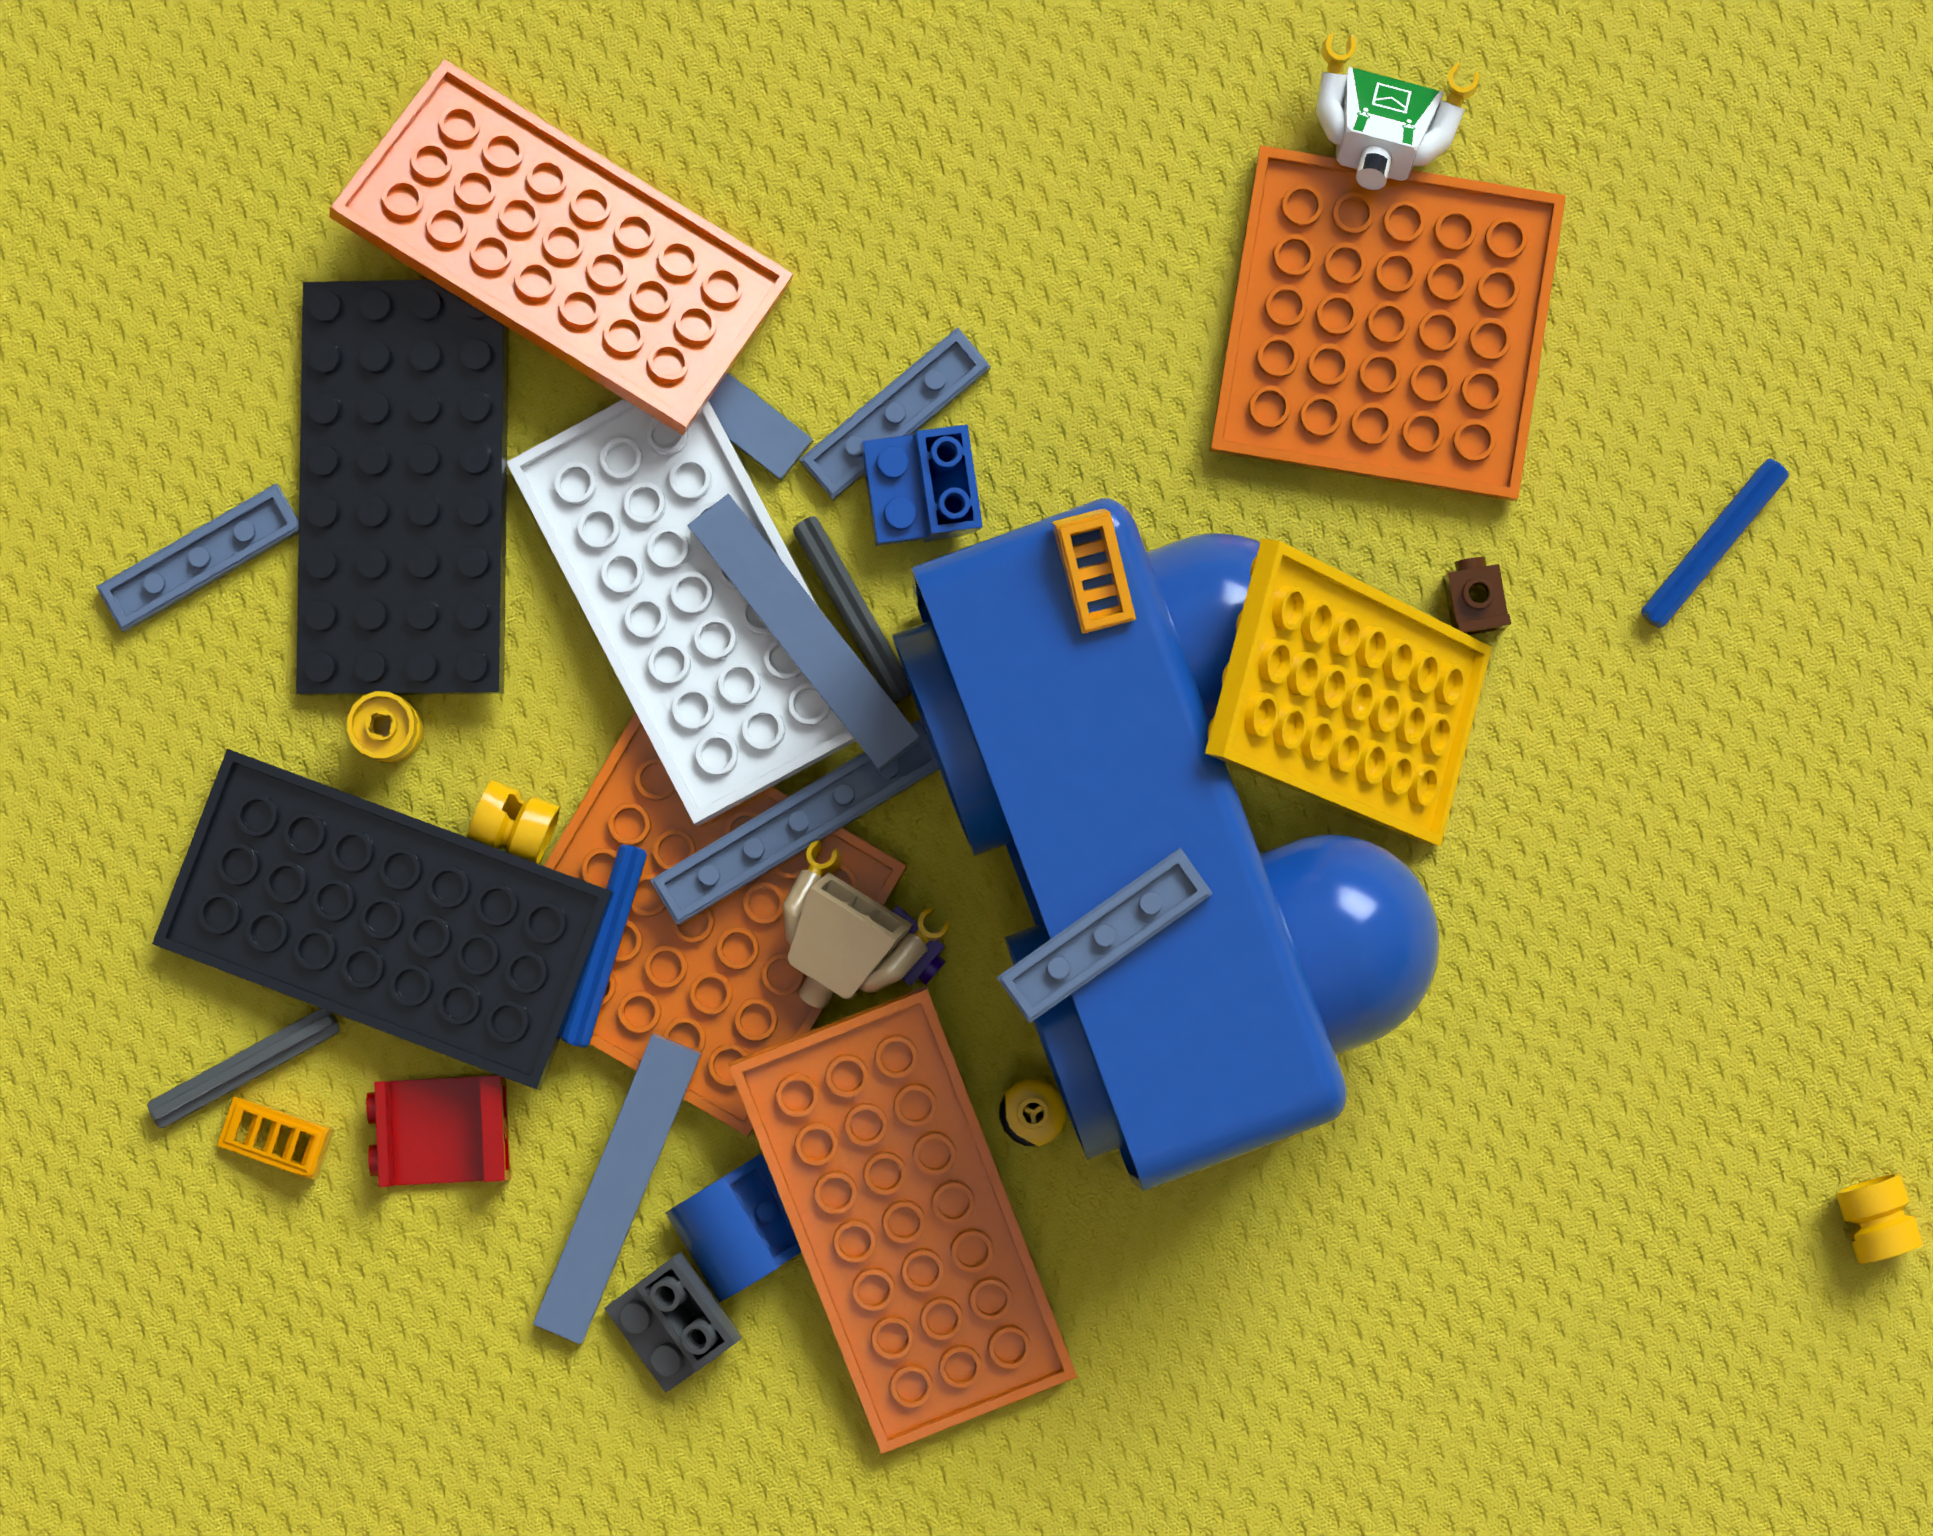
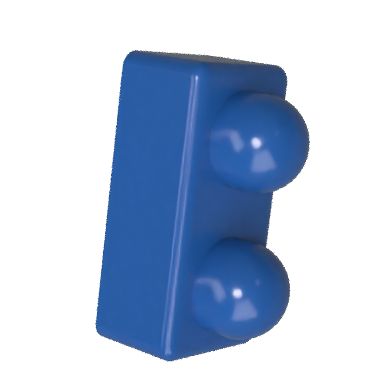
[892,498,1439,1192]

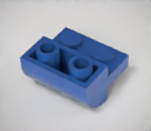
[861,424,983,546]
[665,1154,802,1302]

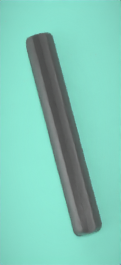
[793,516,912,703]
[147,1008,340,1128]

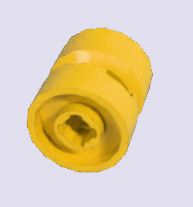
[347,691,423,764]
[467,780,561,864]
[1835,1173,1924,1264]

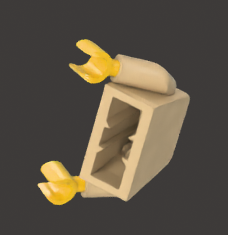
[782,841,949,1008]

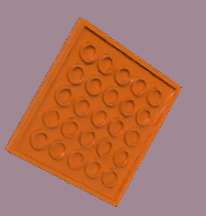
[1210,145,1566,502]
[544,711,907,1137]

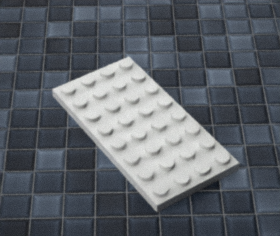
[507,399,856,826]

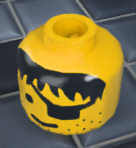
[999,1079,1067,1147]

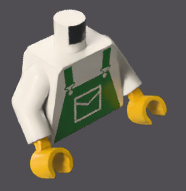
[1316,32,1479,190]

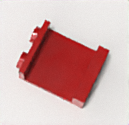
[366,1075,511,1187]

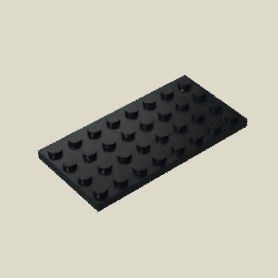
[296,280,509,695]
[152,749,614,1090]

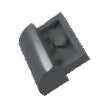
[604,1252,743,1393]

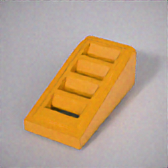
[1052,509,1136,634]
[217,1096,334,1179]

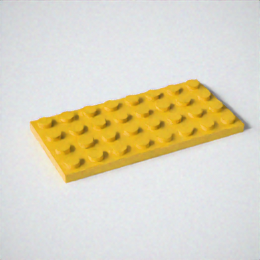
[1205,538,1492,847]

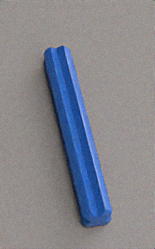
[1641,458,1789,628]
[561,844,647,1048]

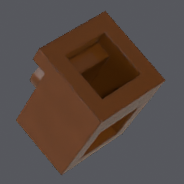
[1443,557,1511,635]

